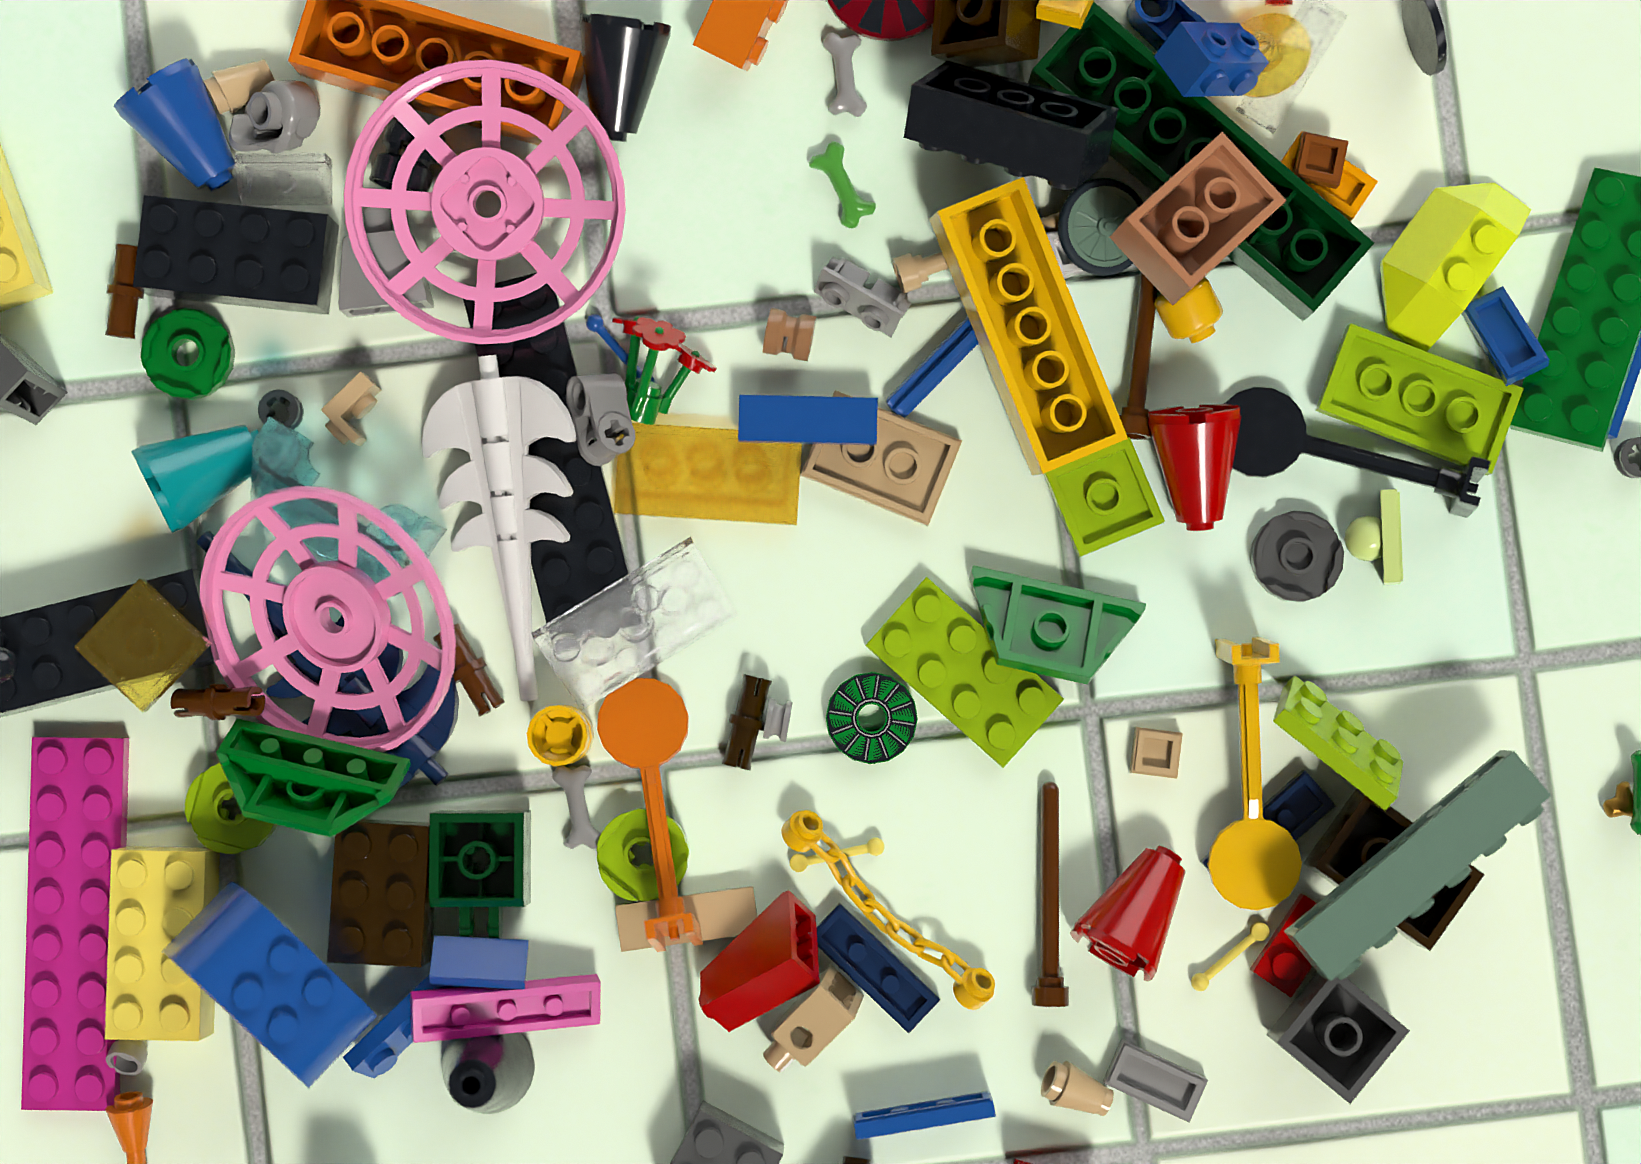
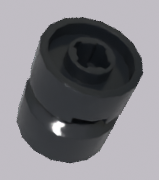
[369,117,446,192]

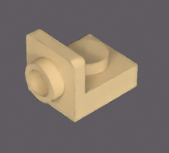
[321,371,381,447]

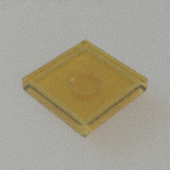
[74,578,212,712]

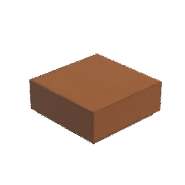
[1293,131,1349,189]

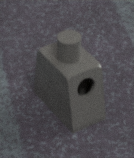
[0,334,68,425]

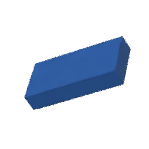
[1461,286,1550,386]
[429,935,529,989]

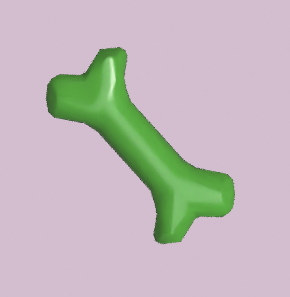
[809,142,876,229]

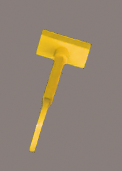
[1207,637,1302,911]

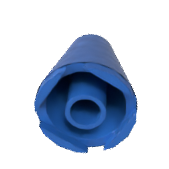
[113,58,237,192]

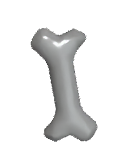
[823,33,867,117]
[552,765,601,849]

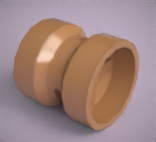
[763,308,816,362]

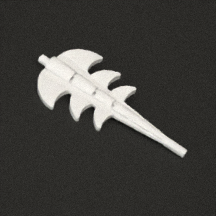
[422,355,576,701]

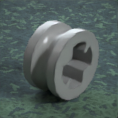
[763,698,793,742]

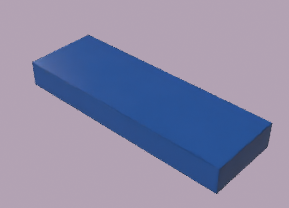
[738,395,878,446]
[853,1091,996,1140]

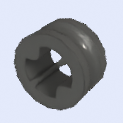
[258,389,304,433]
[1614,437,1641,478]

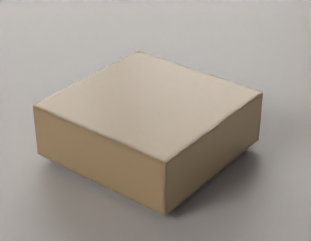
[1129,727,1183,779]

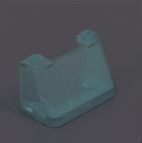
[250,417,447,596]

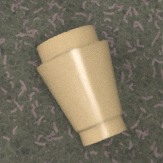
[204,59,275,115]
[1041,1061,1114,1116]

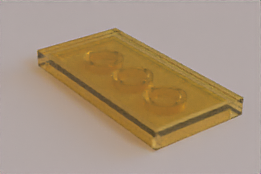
[614,423,802,526]

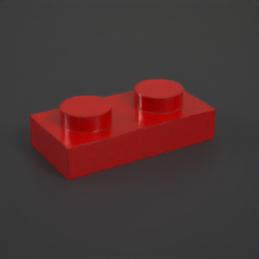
[1249,893,1317,998]

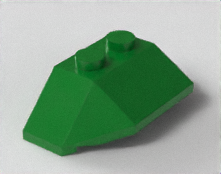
[216,718,411,838]

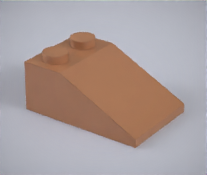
[1109,132,1286,305]

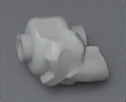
[229,80,321,154]

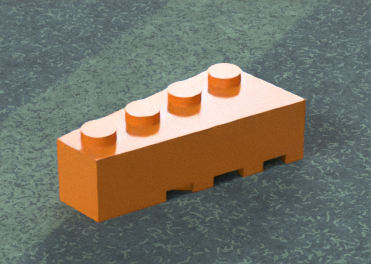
[692,0,789,71]

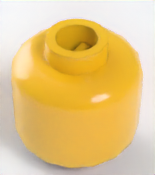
[1155,277,1223,343]

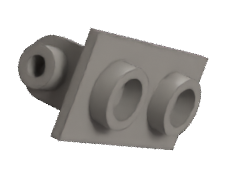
[813,256,912,337]

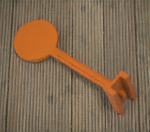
[597,678,703,952]

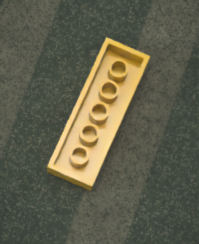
[929,177,1128,476]

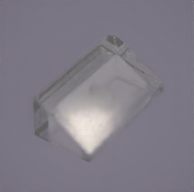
[235,152,332,206]

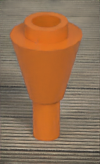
[105,1091,153,1164]

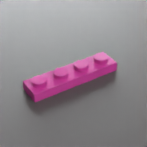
[410,974,601,1043]

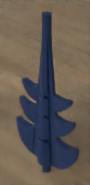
[196,530,459,789]

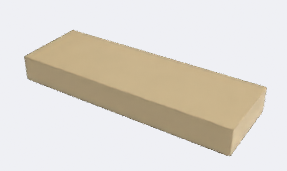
[615,886,758,952]

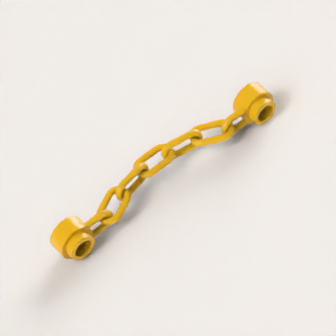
[781,810,995,1010]

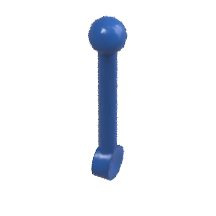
[586,314,655,382]

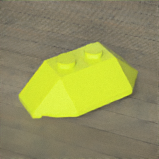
[1380,182,1531,352]

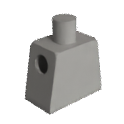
[338,207,434,318]

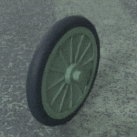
[1058,178,1143,276]

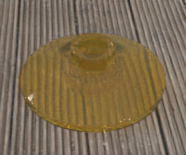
[1240,13,1311,98]

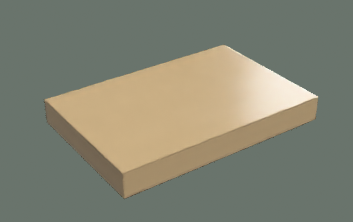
[801,390,962,527]

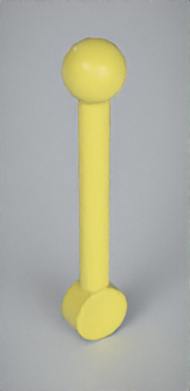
[790,838,885,872]
[1191,922,1270,991]

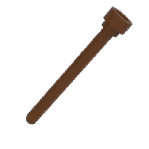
[1119,272,1158,440]
[1031,781,1069,1007]

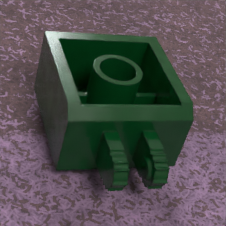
[429,810,531,939]

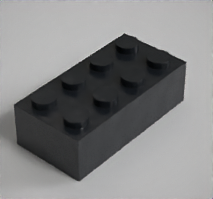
[903,60,1119,190]
[133,195,339,315]

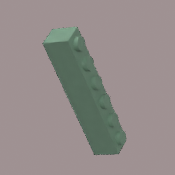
[1284,750,1552,981]

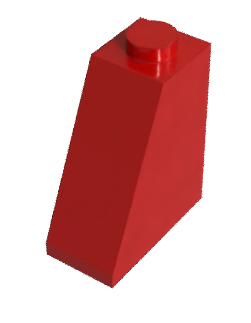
[698,890,820,1032]

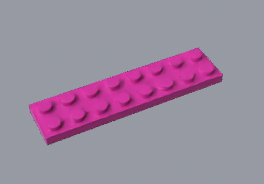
[21,737,130,1111]

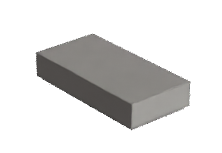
[1103,1039,1208,1123]

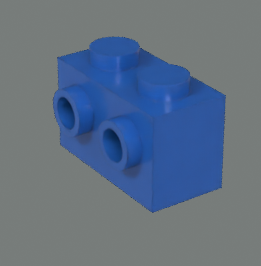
[1154,22,1269,97]

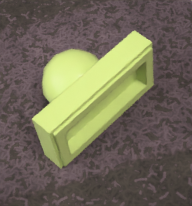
[1344,489,1403,585]

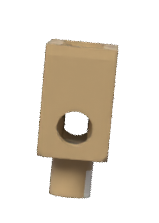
[763,964,864,1073]

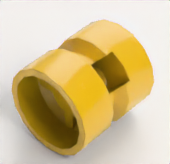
[527,705,594,766]

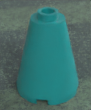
[131,424,269,533]

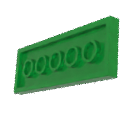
[1510,167,1641,452]

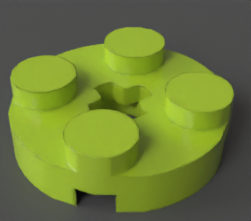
[185,763,277,854]
[597,808,690,901]

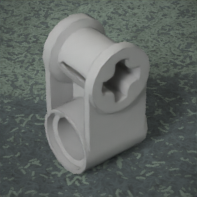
[566,373,635,466]

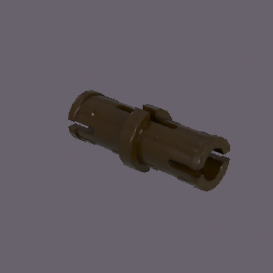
[722,674,772,771]

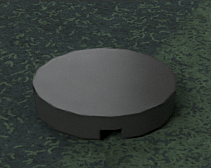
[1250,510,1344,602]

